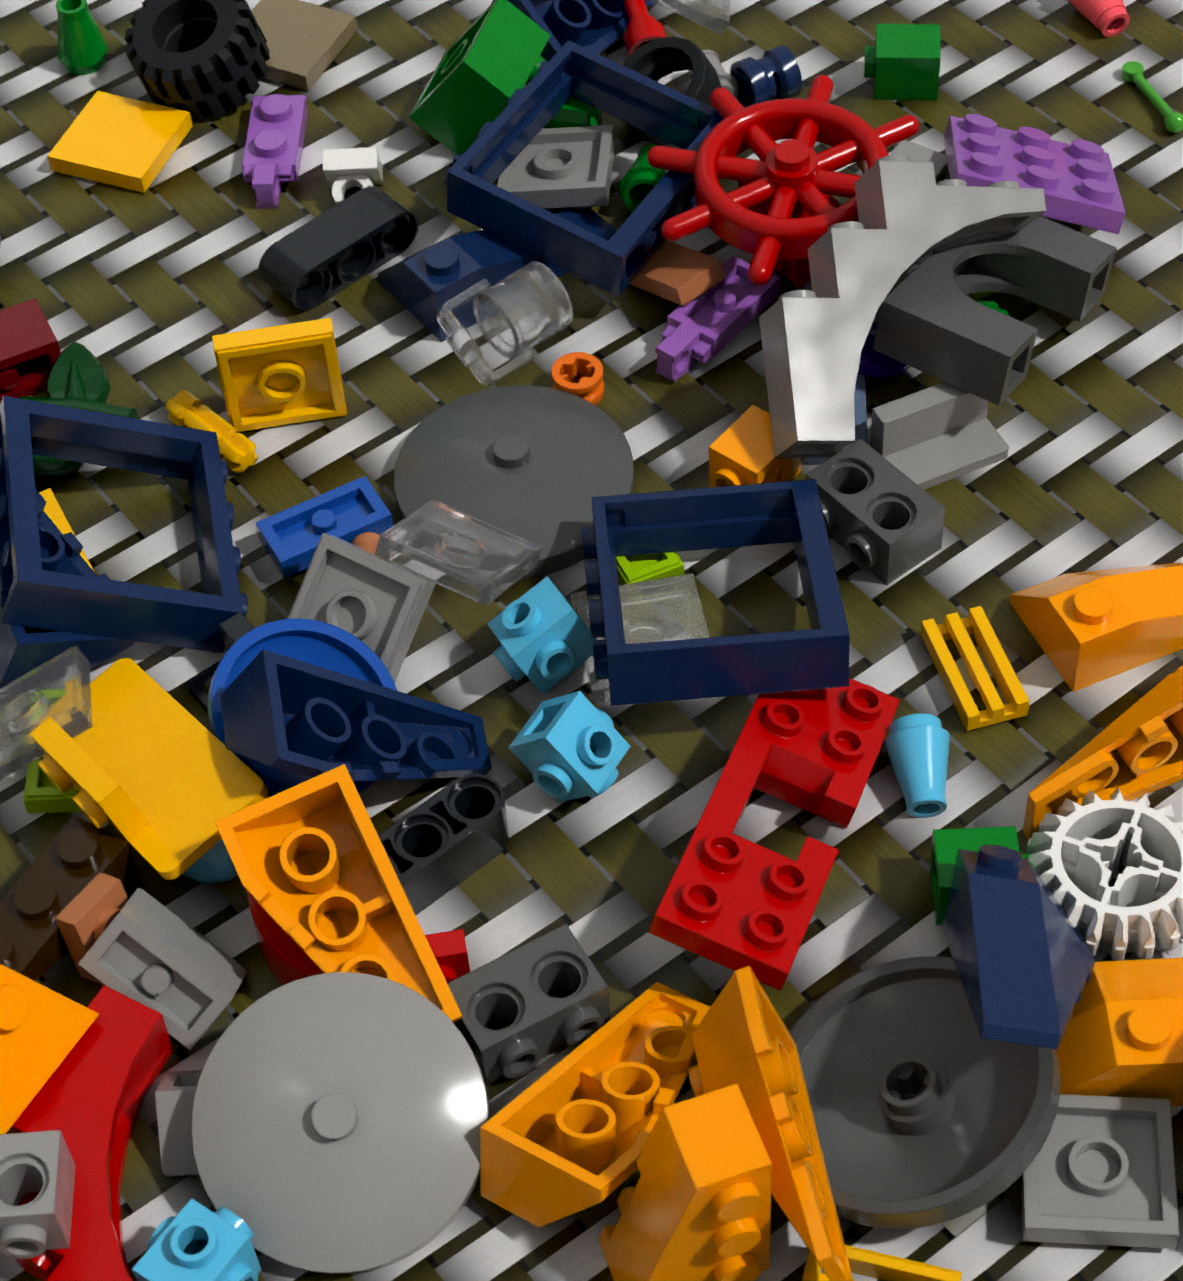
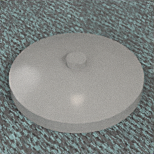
[191,972,490,1274]

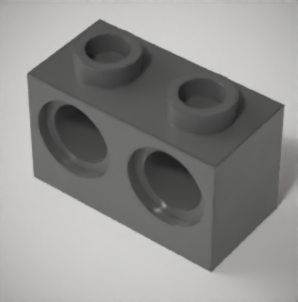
[805,438,945,585]
[447,924,610,1086]

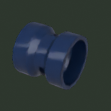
[730,45,802,108]

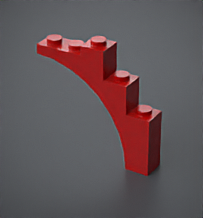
[6,985,174,1281]

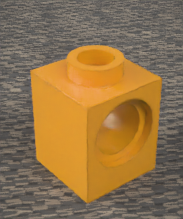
[709,405,801,488]

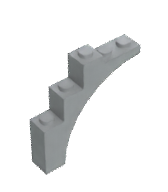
[759,154,1046,458]

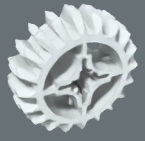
[1026,787,1183,961]

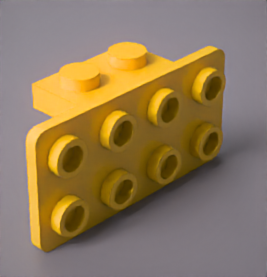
[29,658,269,880]

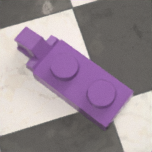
[242,94,308,209]
[655,256,781,382]

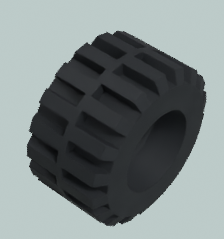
[124,0,270,121]

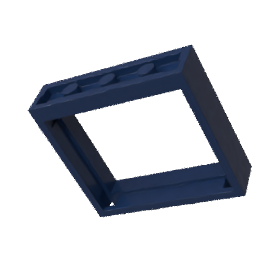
[444,40,723,297]
[0,396,248,653]
[581,479,850,706]

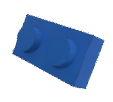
[255,476,394,578]

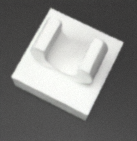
[322,147,383,205]

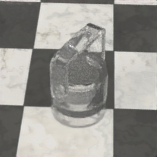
[437,261,573,386]

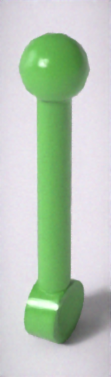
[1121,61,1183,133]

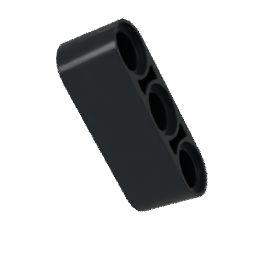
[259,186,419,311]
[378,774,509,915]

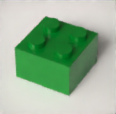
[408,0,551,155]

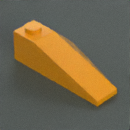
[1009,562,1183,692]
[1023,665,1183,841]
[214,764,463,1023]
[688,966,853,1281]
[480,982,710,1227]

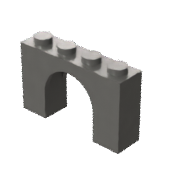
[873,216,1117,406]

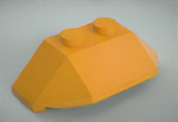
[1056,958,1183,1106]

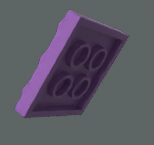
[944,114,1126,234]

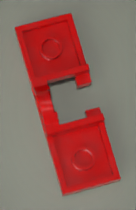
[648,678,900,991]

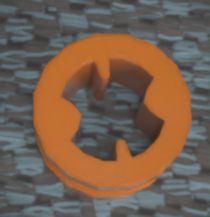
[551,352,605,405]

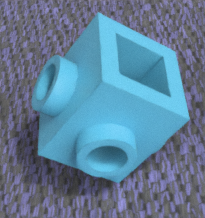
[487,576,598,694]
[508,691,631,802]
[132,1198,262,1281]

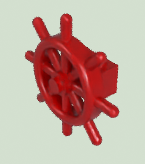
[647,75,919,288]

